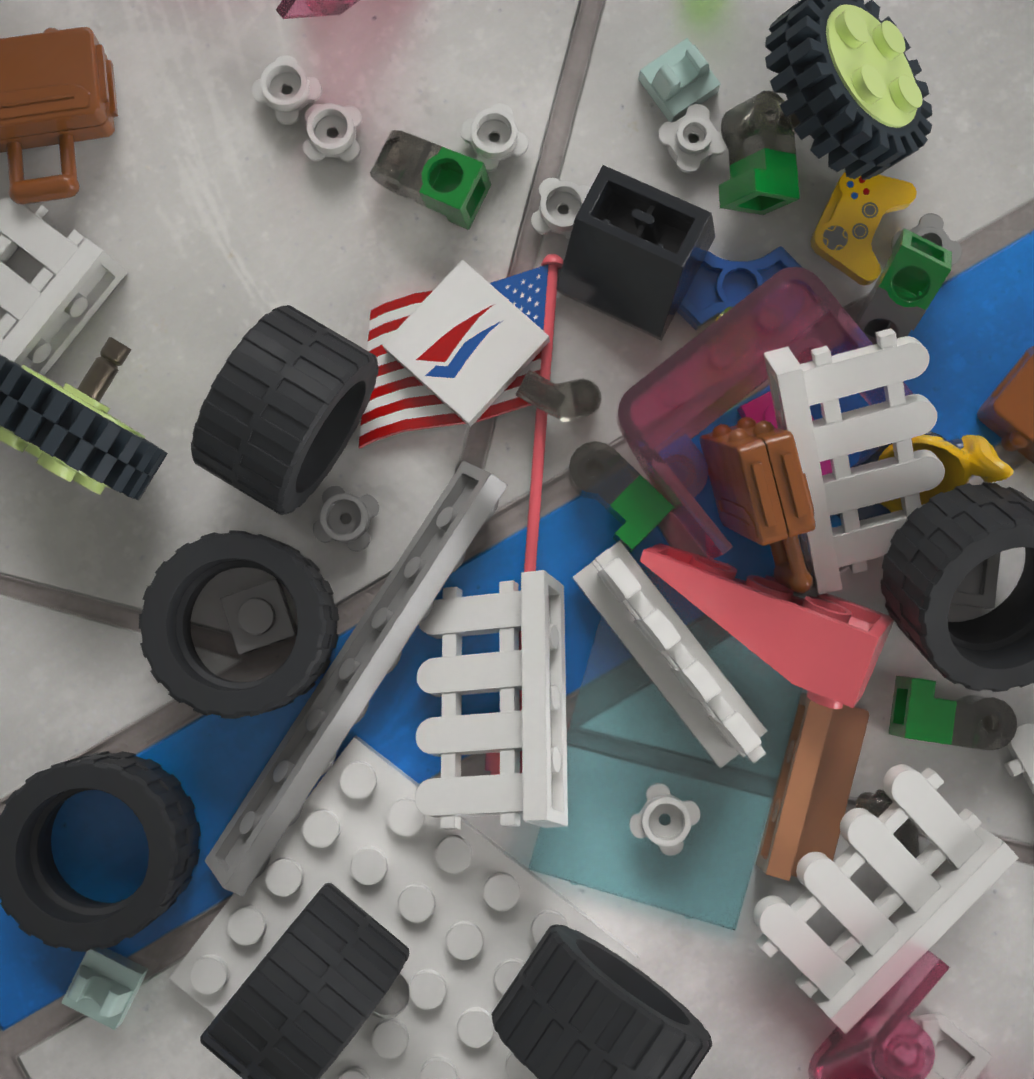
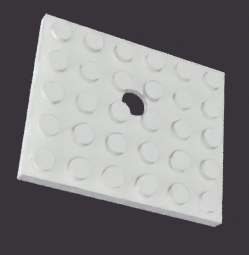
[168,736,640,1079]

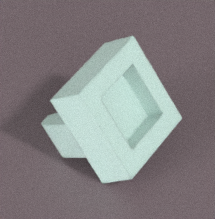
[638,38,721,122]
[61,948,148,1030]

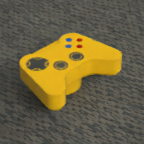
[810,172,917,286]

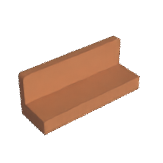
[756,692,869,881]

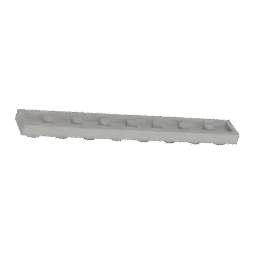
[204,460,508,897]

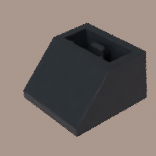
[557,165,716,341]

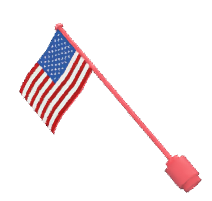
[358,254,564,775]

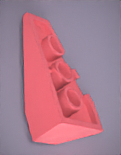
[640,543,894,709]

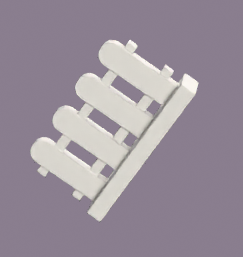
[0,198,128,376]
[763,328,945,595]
[572,541,768,769]
[415,570,568,830]
[753,764,1019,1034]

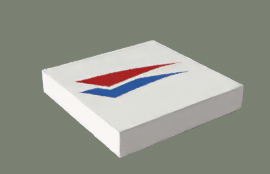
[382,259,550,427]

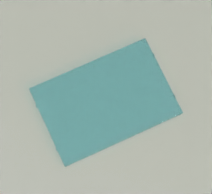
[528,567,803,931]

